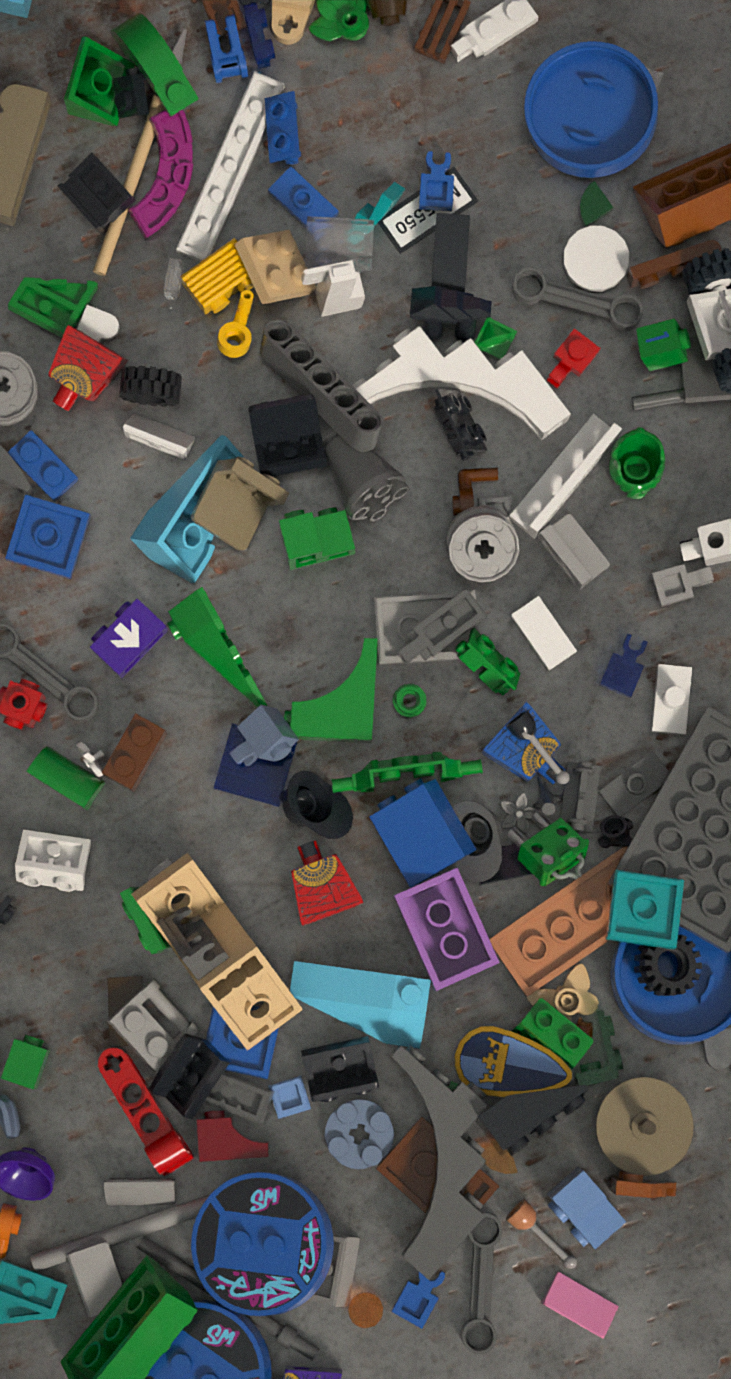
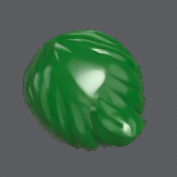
[609,427,665,500]

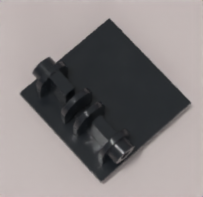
[434,389,488,461]

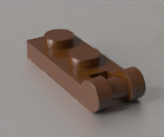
[626,240,722,289]

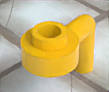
[217,290,254,358]

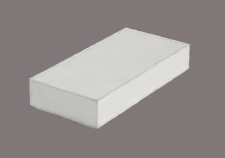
[510,596,577,671]

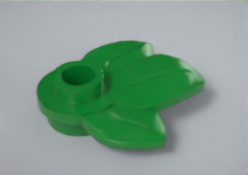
[308,0,369,41]

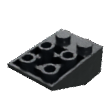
[476,1085,588,1156]

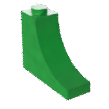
[284,638,378,744]

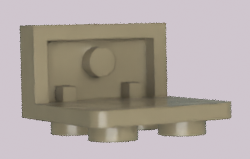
[191,457,289,551]

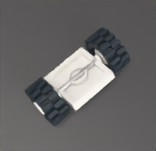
[682,248,731,393]

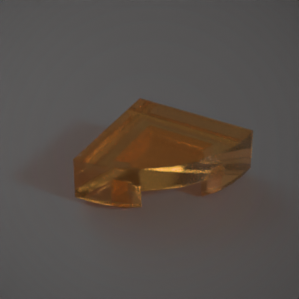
[481,1143,518,1174]

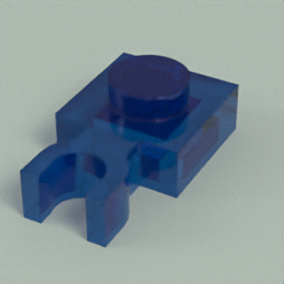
[599,634,648,698]

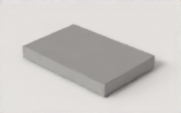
[374,590,478,665]

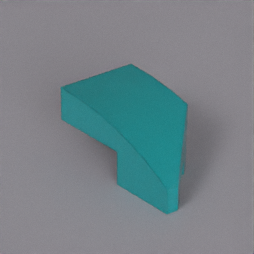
[347,182,405,240]

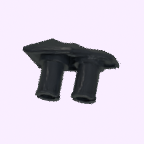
[410,286,492,342]

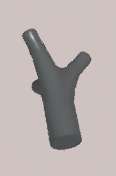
[533,775,563,815]

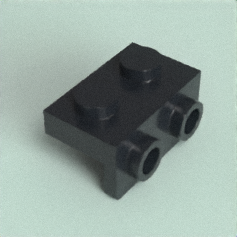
[149,1033,229,1119]
[301,1036,379,1102]

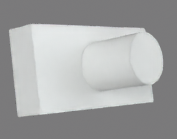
[651,664,692,736]

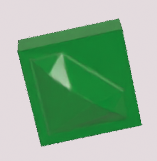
[474,317,517,361]

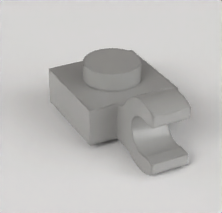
[651,564,714,607]

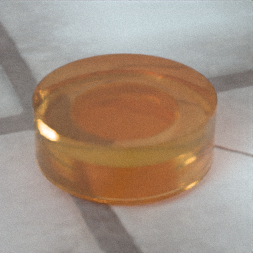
[348,1292,383,1328]

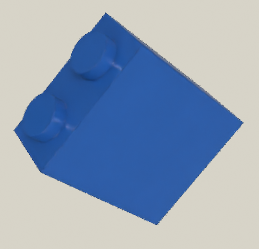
[370,779,477,888]

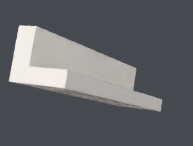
[509,414,622,539]

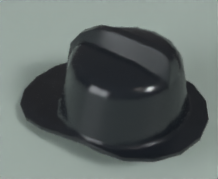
[278,771,353,839]

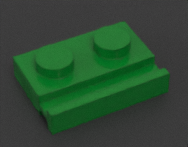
[120,887,171,954]

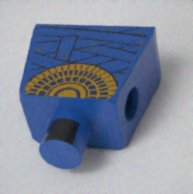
[481,702,566,785]

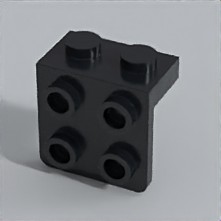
[248,394,327,477]

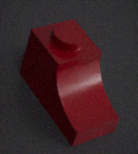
[197,1110,269,1162]

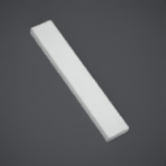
[176,71,285,262]

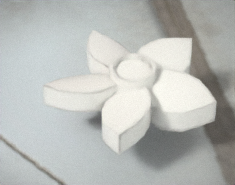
[76,742,105,778]

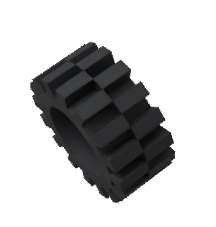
[119,366,182,407]
[634,935,702,996]

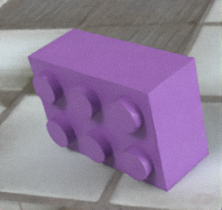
[393,868,500,991]

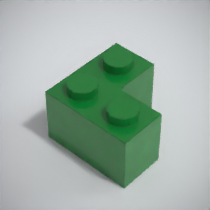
[279,507,355,570]

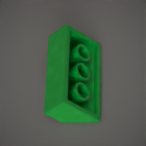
[60,1255,198,1379]

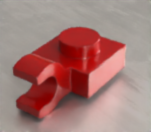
[547,328,601,389]

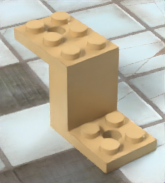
[131,852,303,1051]

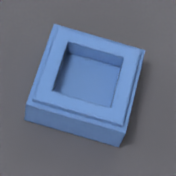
[268,1076,311,1119]

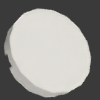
[563,226,629,292]

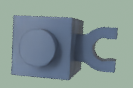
[230,705,299,766]

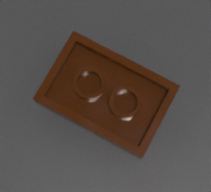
[376,1116,500,1213]

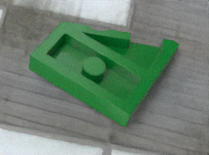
[8,277,98,338]

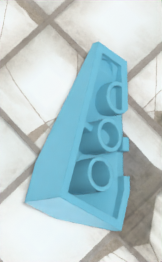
[130,435,244,583]
[290,961,431,1049]

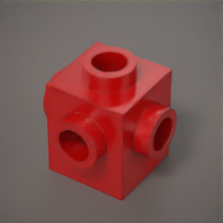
[0,678,48,730]

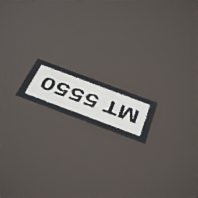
[378,167,478,254]

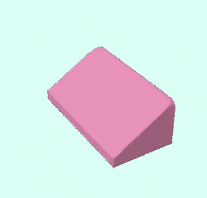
[541,1272,619,1339]

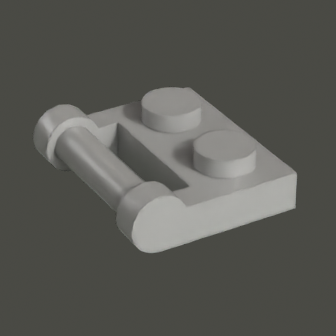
[107,978,199,1072]

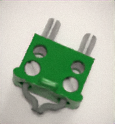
[507,811,589,886]

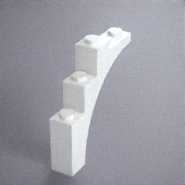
[352,326,571,440]

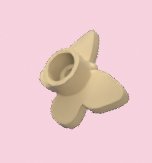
[526,964,599,1021]

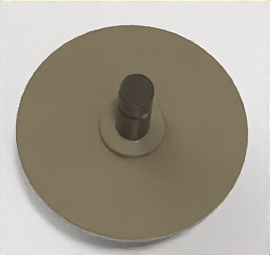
[596,1077,694,1176]

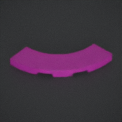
[128,110,193,239]

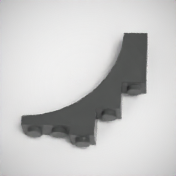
[391,1045,488,1280]

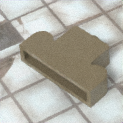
[0,84,51,226]

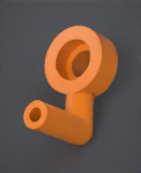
[0,1203,22,1260]

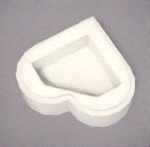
[77,305,120,343]

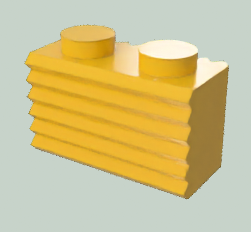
[180,238,254,315]

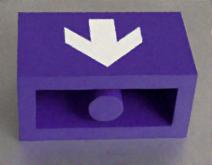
[90,599,168,679]

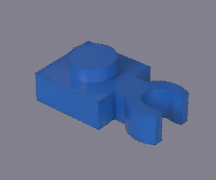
[419,151,454,212]
[391,1270,445,1329]

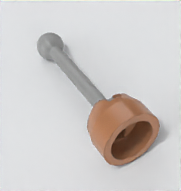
[506,1199,577,1269]

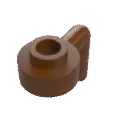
[452,467,498,516]

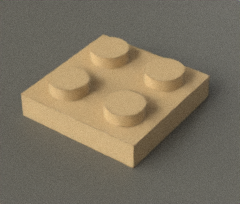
[234,230,316,304]

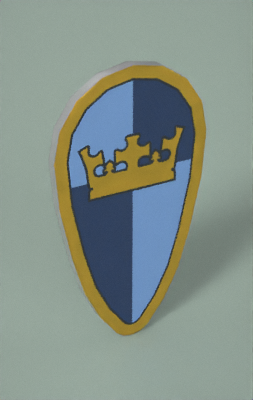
[455,1026,574,1097]

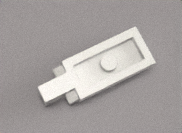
[450,0,539,62]

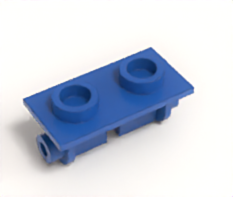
[264,91,301,165]

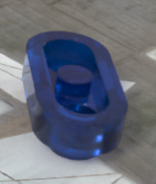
[243,3,276,69]

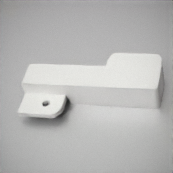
[301,260,365,317]

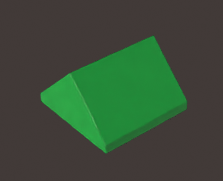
[64,36,135,126]

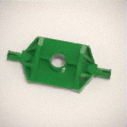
[331,752,483,793]

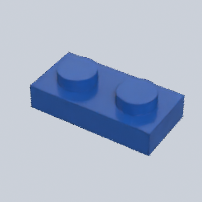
[8,430,79,503]

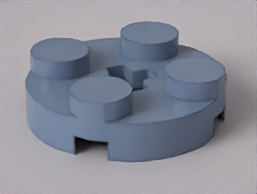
[325,1099,394,1169]

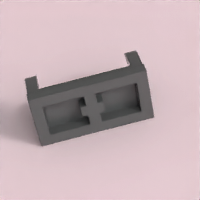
[157,906,229,980]

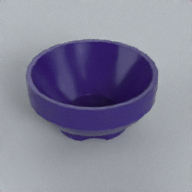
[0,1147,55,1201]

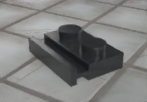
[58,153,136,234]

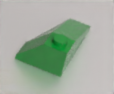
[167,587,267,709]

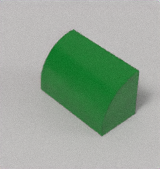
[26,746,106,811]

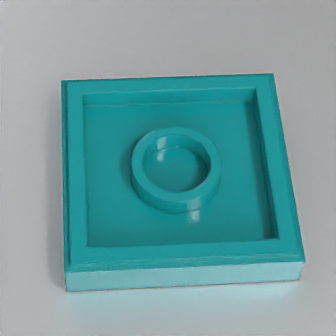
[606,870,684,950]

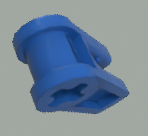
[204,14,248,84]

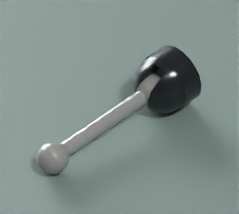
[506,710,570,784]

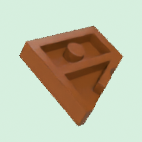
[609,1171,677,1198]

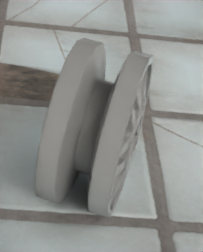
[0,351,38,426]
[446,505,520,582]

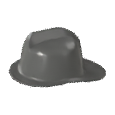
[452,801,502,882]

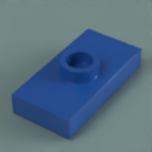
[268,166,339,237]

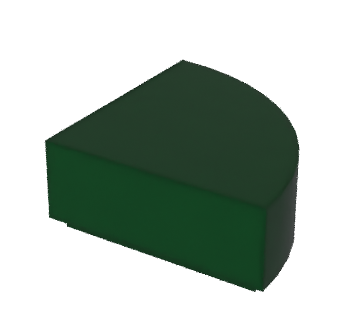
[580,181,613,227]

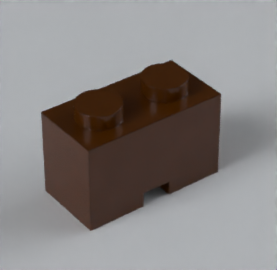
[102,713,167,792]

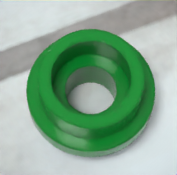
[393,684,427,718]

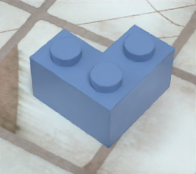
[547,1167,626,1249]

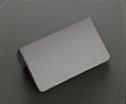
[538,514,610,590]

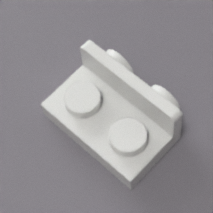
[15,829,91,892]

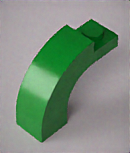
[110,13,199,117]

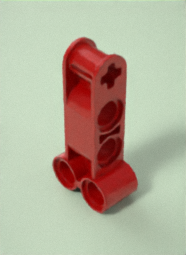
[98,1048,194,1177]

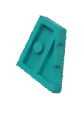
[0,1260,68,1324]

